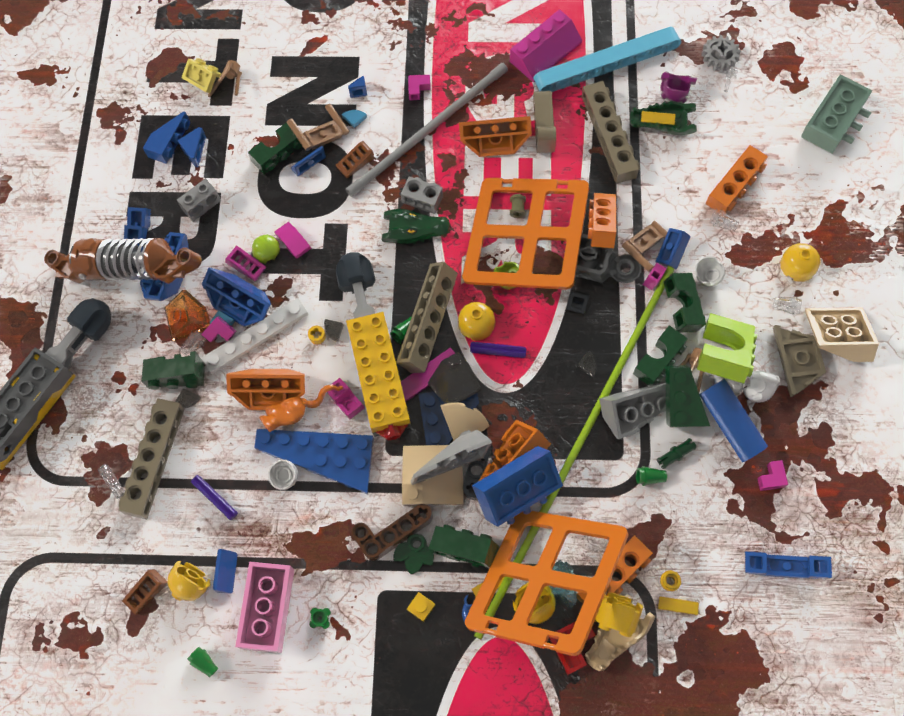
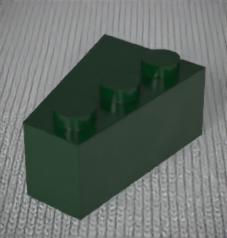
[141,351,205,390]
[665,365,710,427]
[428,525,500,569]

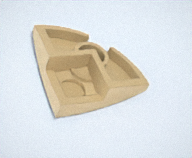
[440,403,489,441]

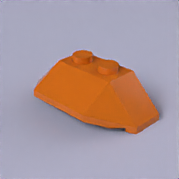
[459,116,532,157]
[226,369,305,410]

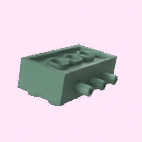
[801,74,873,154]

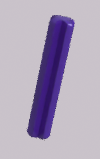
[470,342,527,358]
[191,475,238,520]

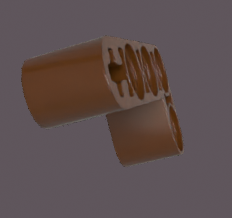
[352,504,433,561]

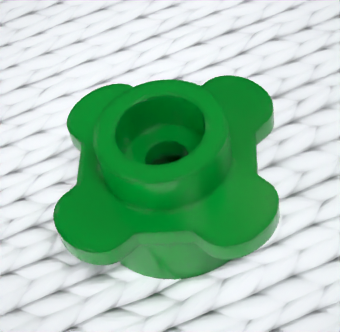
[309,607,331,629]

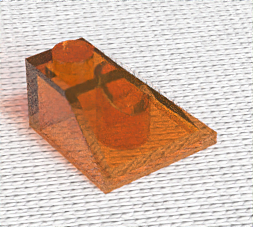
[164,290,210,341]

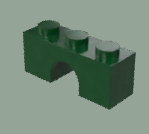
[248,122,302,175]
[663,273,706,333]
[633,325,688,386]

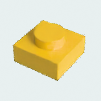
[407,592,436,622]

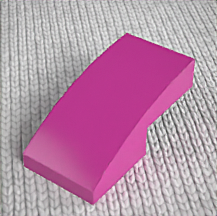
[274,221,312,259]
[327,378,365,420]

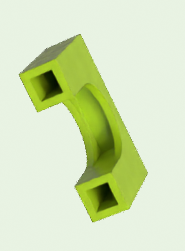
[697,313,757,384]

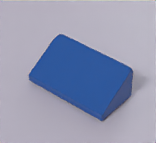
[291,146,326,177]
[655,228,691,269]
[213,549,238,594]

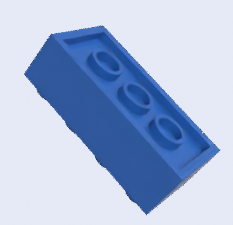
[472,446,563,527]

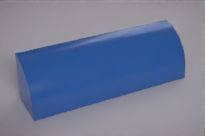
[699,378,768,463]

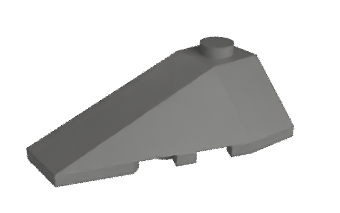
[599,383,666,439]
[410,430,492,485]

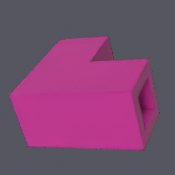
[408,75,431,100]
[642,263,666,290]
[201,316,237,342]
[758,460,788,491]

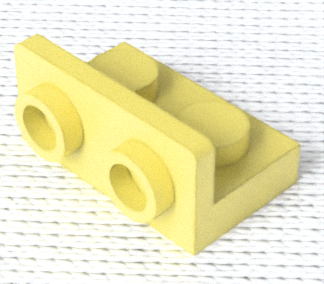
[182,58,221,93]

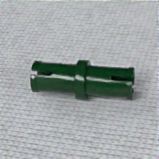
[657,438,697,469]

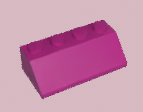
[510,9,582,83]

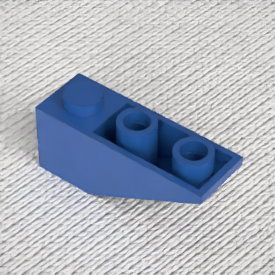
[143,111,190,164]

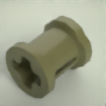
[509,194,526,218]

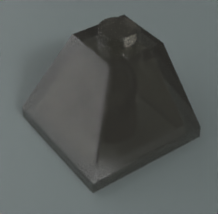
[428,352,481,404]

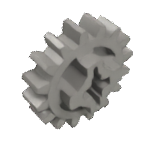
[701,35,741,71]

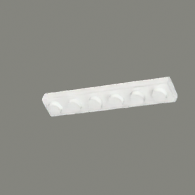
[202,298,309,375]

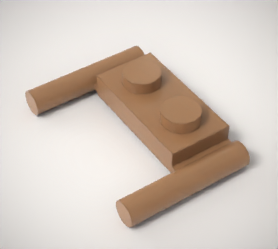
[287,103,350,151]
[621,220,667,272]

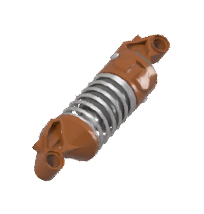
[44,238,202,284]

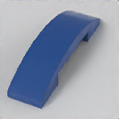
[745,551,832,579]

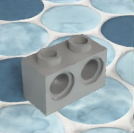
[401,176,443,214]
[177,178,221,222]

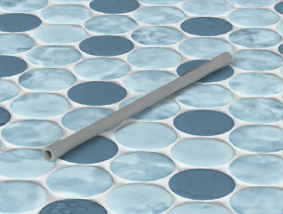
[345,63,508,197]

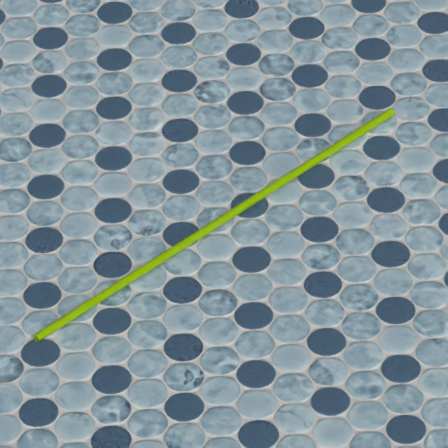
[474,266,674,640]

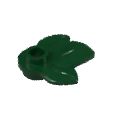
[393,533,434,575]

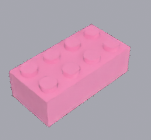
[235,562,294,653]

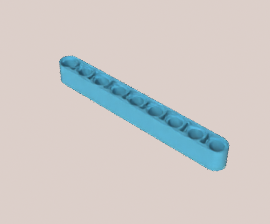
[533,27,681,92]

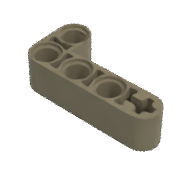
[533,91,556,153]

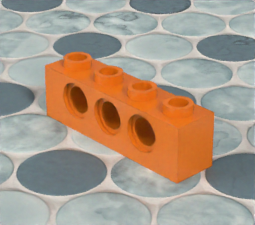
[706,145,768,216]
[588,193,616,248]
[576,535,653,603]

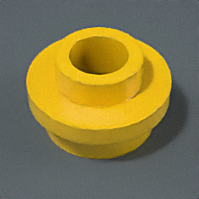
[660,570,681,592]

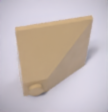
[805,307,879,362]
[402,445,464,506]

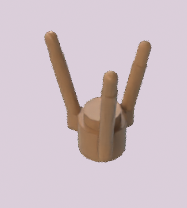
[208,60,242,97]
[680,348,704,392]

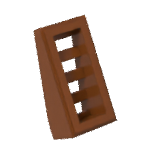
[336,140,374,178]
[122,569,167,615]

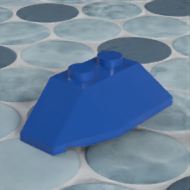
[140,232,189,301]
[202,267,271,327]

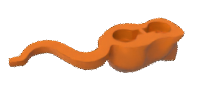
[259,384,343,432]

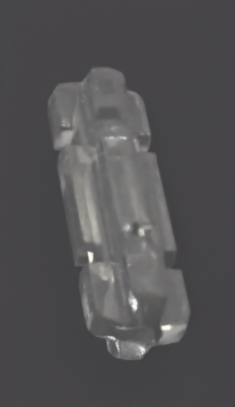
[98,464,125,499]

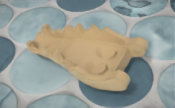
[585,594,655,671]

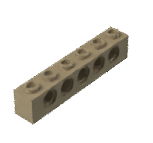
[582,81,640,184]
[396,262,458,373]
[118,398,185,520]

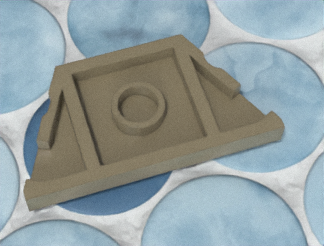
[773,325,826,397]

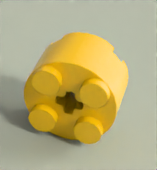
[595,592,643,637]

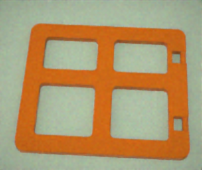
[462,178,589,290]
[465,511,628,656]

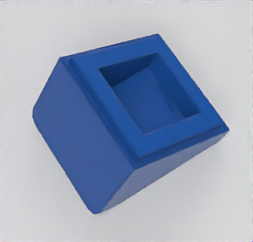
[348,76,367,98]

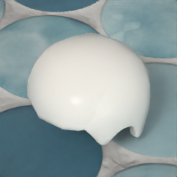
[695,256,725,287]
[268,460,298,490]

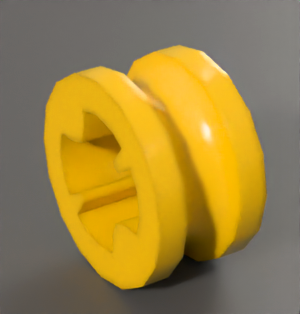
[308,325,326,345]

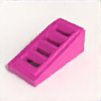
[225,245,266,281]

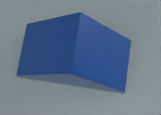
[177,127,206,167]

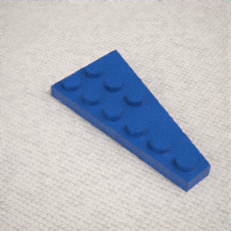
[254,429,374,495]

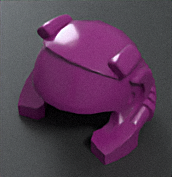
[660,71,697,103]

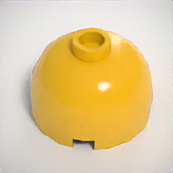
[780,243,820,282]
[458,302,495,341]
[167,561,210,601]
[512,582,556,624]

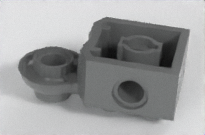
[575,234,641,283]

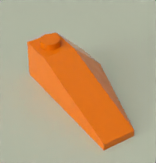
[478,420,551,482]

